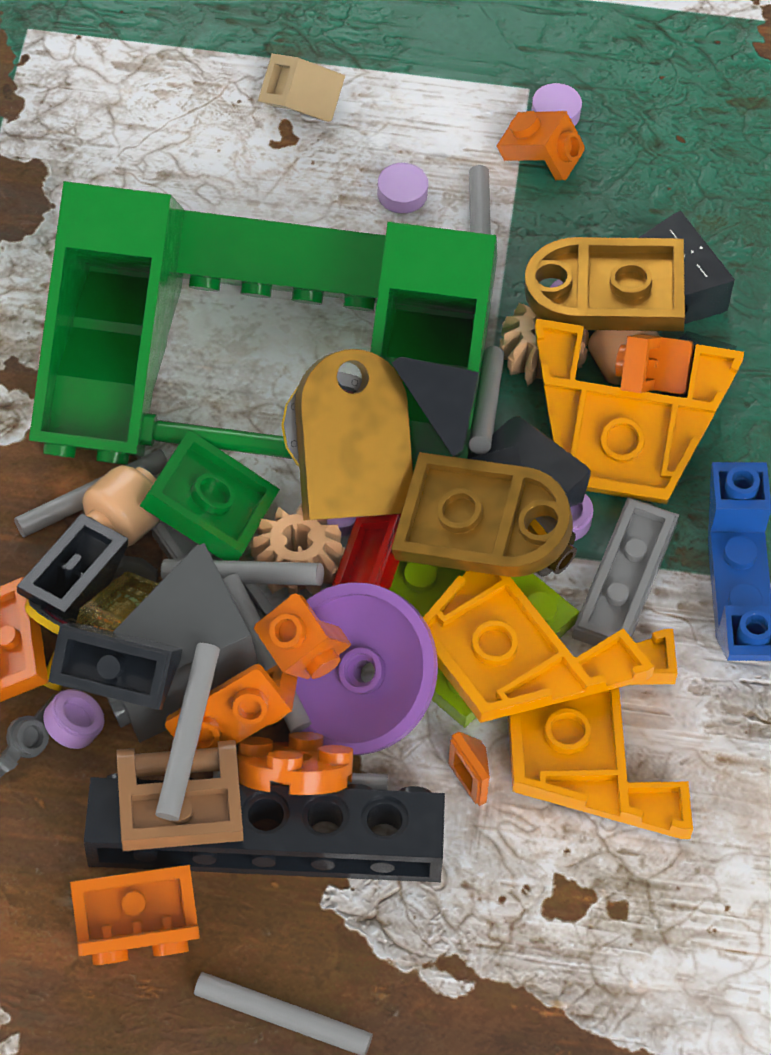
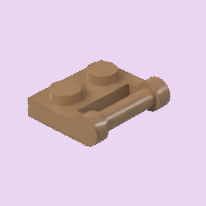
[117,740,243,851]

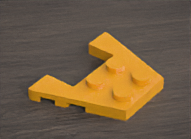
[535,318,744,504]
[423,519,654,723]
[508,629,693,839]

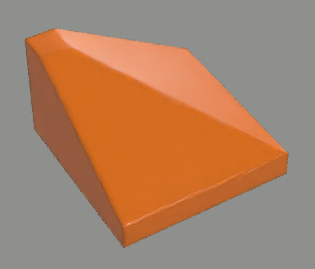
[448,732,490,806]

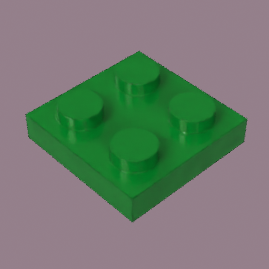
[140,430,280,561]

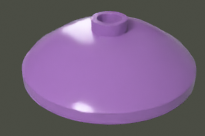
[296,583,438,755]

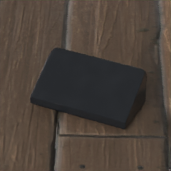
[471,416,591,507]
[48,622,182,710]

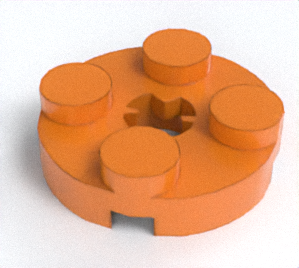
[237,732,353,795]

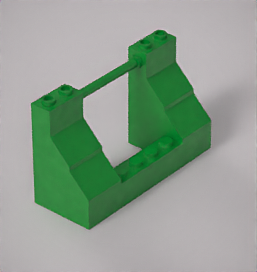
[29,181,498,473]

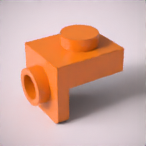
[496,111,585,180]
[615,334,694,394]
[254,593,352,679]

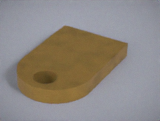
[525,237,685,331]
[295,349,413,521]
[391,452,573,577]

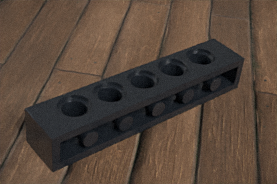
[84,773,445,883]

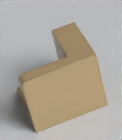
[258,53,345,122]

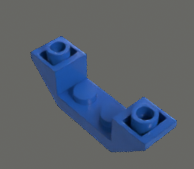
[708,462,771,661]

